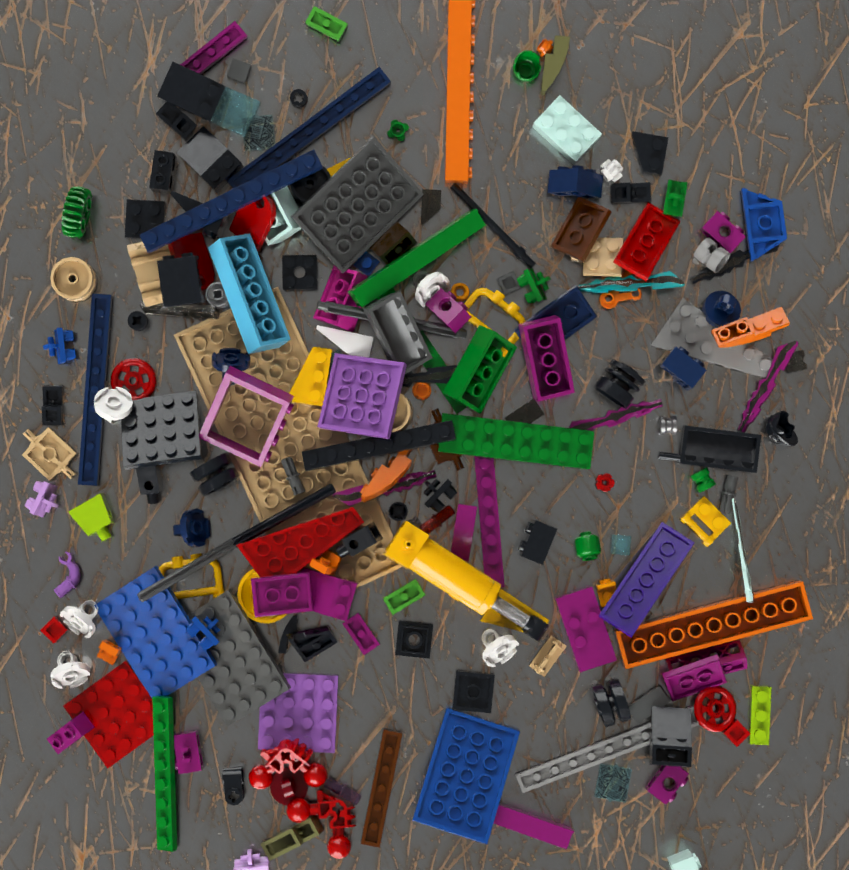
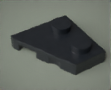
[631,131,669,176]
[286,626,337,662]

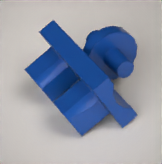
[43,327,76,364]
[185,616,220,651]

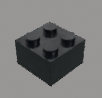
[518,520,557,565]

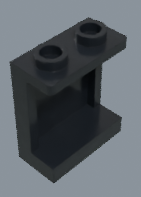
[157,253,205,308]

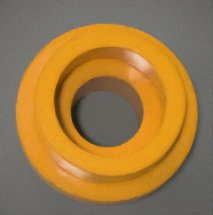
[450,283,469,302]

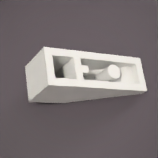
[316,325,374,358]

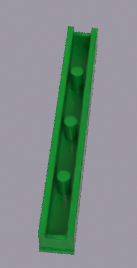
[347,209,486,308]

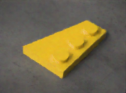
[289,347,332,406]
[480,589,549,632]

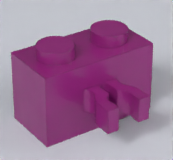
[174,730,204,774]

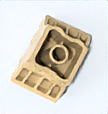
[127,242,171,307]

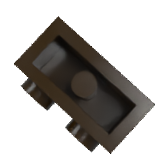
[370,222,417,265]

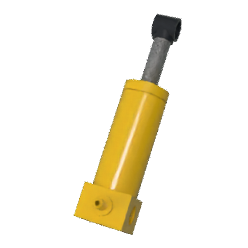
[383,521,549,642]

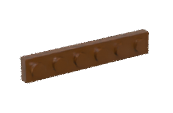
[361,729,403,848]

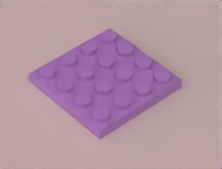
[317,353,407,439]
[258,673,339,753]

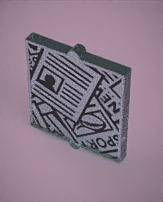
[241,114,276,152]
[594,763,632,803]

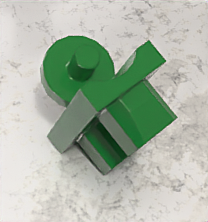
[663,179,688,217]
[517,268,551,304]

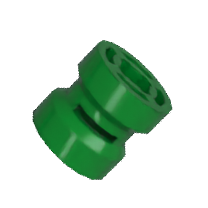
[690,467,716,493]

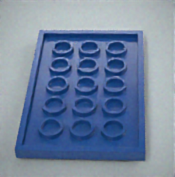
[94,566,217,698]
[412,708,520,845]

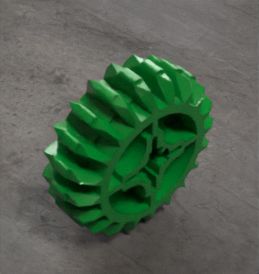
[61,186,92,238]

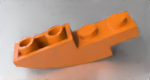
[711,307,790,348]
[360,449,413,503]

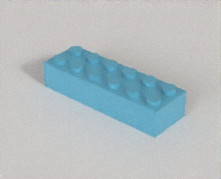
[208,233,291,354]

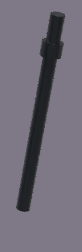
[450,183,536,269]

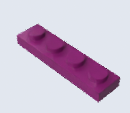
[180,21,247,74]

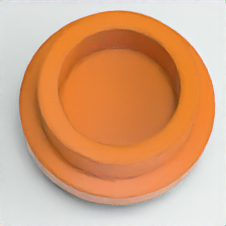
[536,38,553,57]
[412,382,431,400]

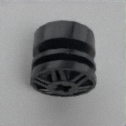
[594,359,645,409]

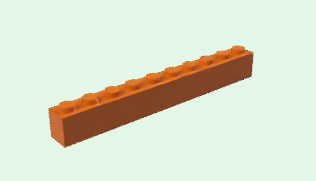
[445,0,475,184]

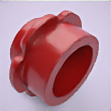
[596,473,615,492]

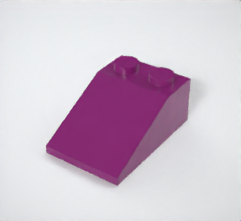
[301,567,358,621]

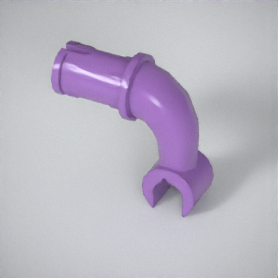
[54,552,81,598]

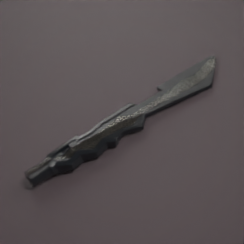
[690,245,779,284]
[402,365,457,388]

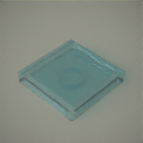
[210,87,261,137]

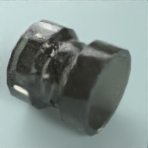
[785,350,807,373]

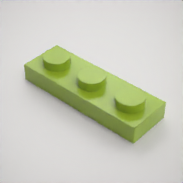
[748,686,772,745]

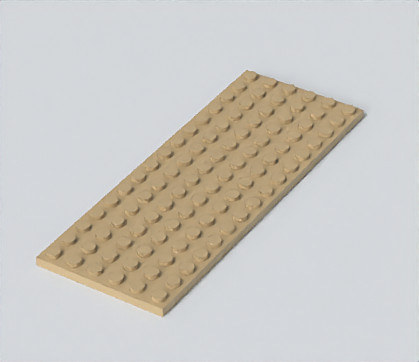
[174,287,402,613]

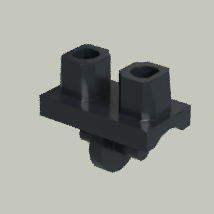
[423,479,457,513]

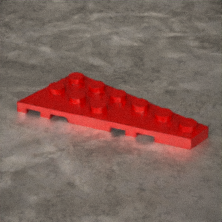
[236,507,364,577]

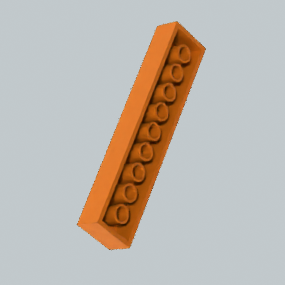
[613,580,813,669]

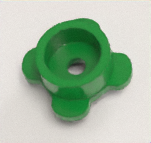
[387,120,409,141]

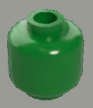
[574,531,601,561]

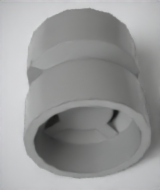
[694,237,731,273]
[205,282,230,309]

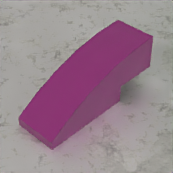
[451,504,477,563]

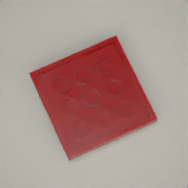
[63,660,154,769]

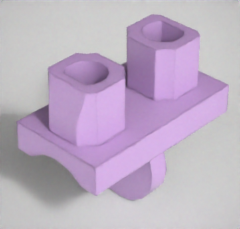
[25,481,59,517]
[233,849,270,870]

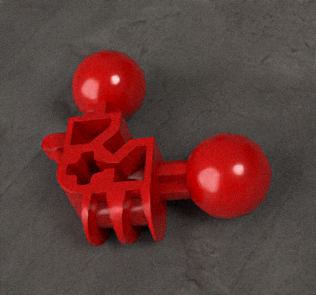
[248,738,328,790]
[286,789,356,859]

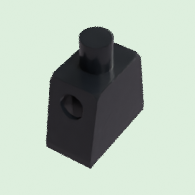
[136,465,163,504]
[336,522,383,558]

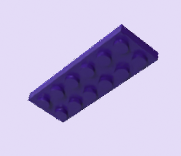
[599,522,695,638]

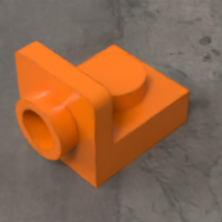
[309,550,342,575]
[97,639,122,665]

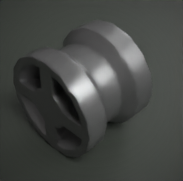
[659,416,677,435]

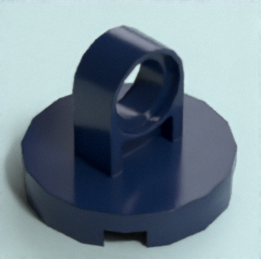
[702,291,741,328]
[212,348,251,385]
[173,508,211,548]

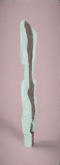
[732,498,754,603]

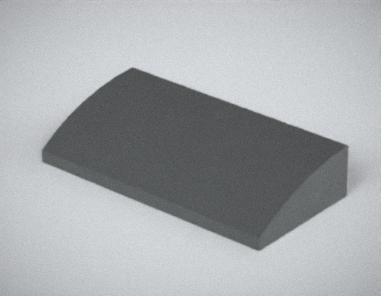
[363,291,432,374]

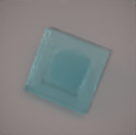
[610,534,631,555]

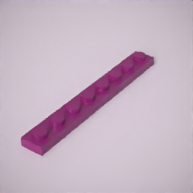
[474,456,505,588]

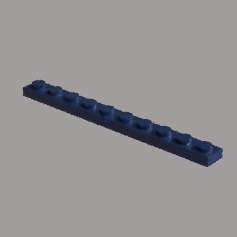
[227,66,391,189]
[140,149,323,253]
[78,294,112,486]

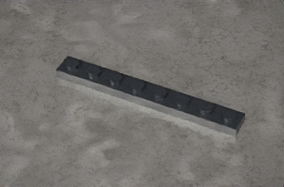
[302,420,457,471]

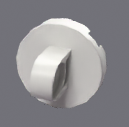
[413,271,450,307]
[94,387,133,424]
[60,600,98,638]
[482,629,519,667]
[50,651,90,689]

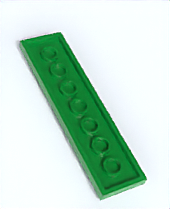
[438,413,594,469]

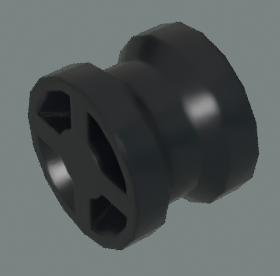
[127,311,149,331]

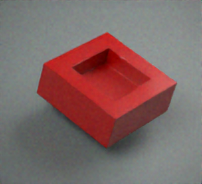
[40,616,69,644]
[723,719,751,747]

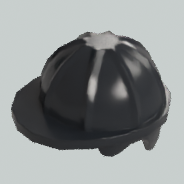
[765,411,798,446]

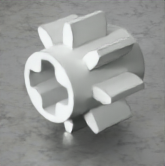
[600,159,623,183]

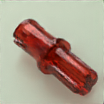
[419,505,455,534]

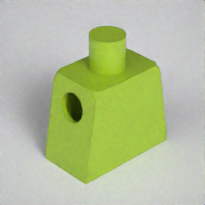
[69,493,114,542]

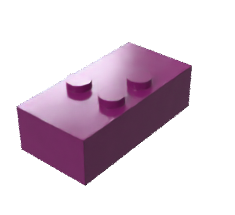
[518,315,575,401]
[554,585,617,672]

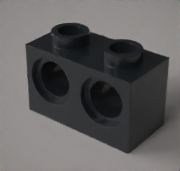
[149,150,177,194]

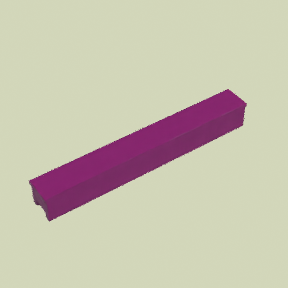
[493,802,574,849]

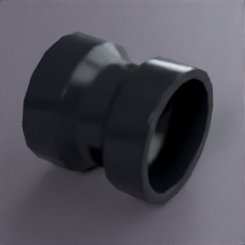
[389,502,408,521]

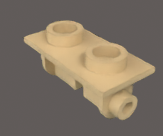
[529,635,567,677]

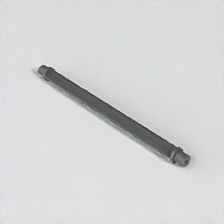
[317,301,467,338]

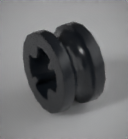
[290,89,308,108]

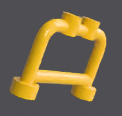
[464,288,525,357]
[159,553,224,599]

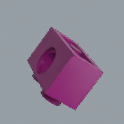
[700,211,746,253]
[425,288,471,333]
[47,712,94,754]
[645,766,689,805]

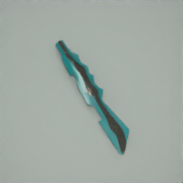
[579,271,685,293]

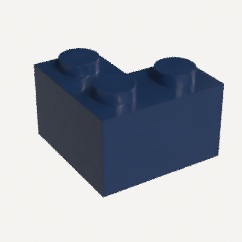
[547,165,603,199]
[660,346,707,391]

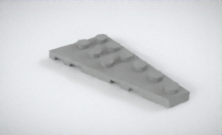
[650,298,778,378]

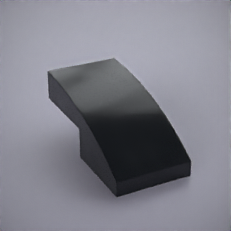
[156,101,197,140]
[611,182,652,203]
[42,385,63,425]
[278,614,298,654]

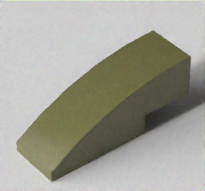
[541,35,570,96]
[260,815,324,861]

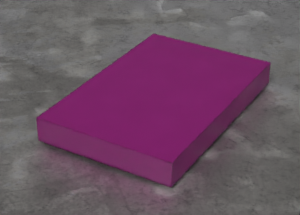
[251,572,313,618]
[662,654,727,702]

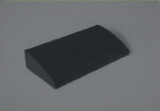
[680,425,761,473]

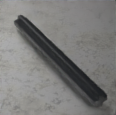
[232,484,336,547]

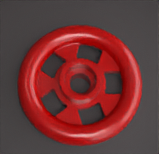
[111,358,156,400]
[694,686,737,732]

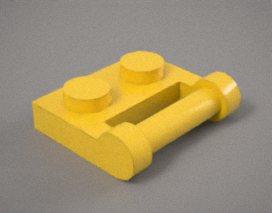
[680,496,731,547]

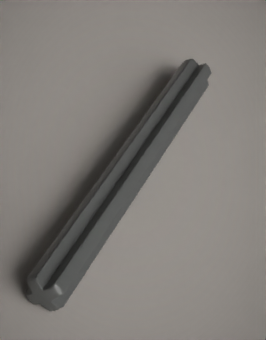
[137,537,237,602]

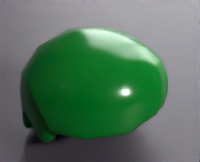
[513,50,542,82]

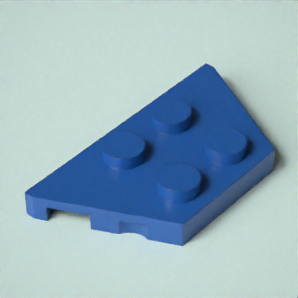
[741,188,787,262]

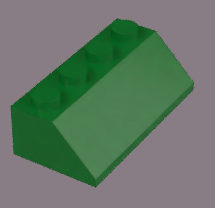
[443,325,517,414]

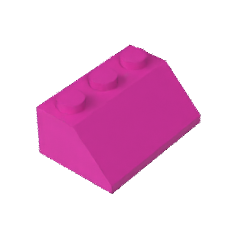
[313,266,368,333]

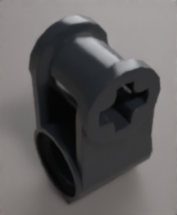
[222,767,245,806]

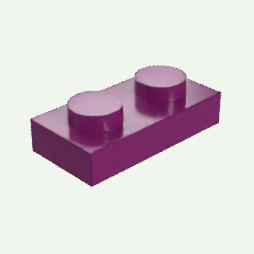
[342,612,380,655]

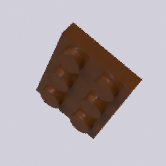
[551,197,612,262]

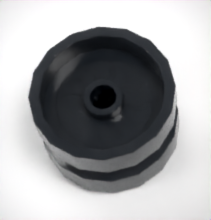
[288,166,331,207]
[190,453,240,497]
[592,678,631,728]

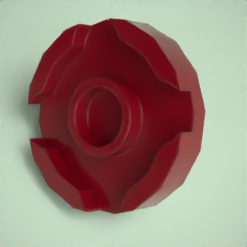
[270,766,309,806]

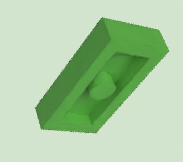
[305,6,348,42]
[383,578,425,615]

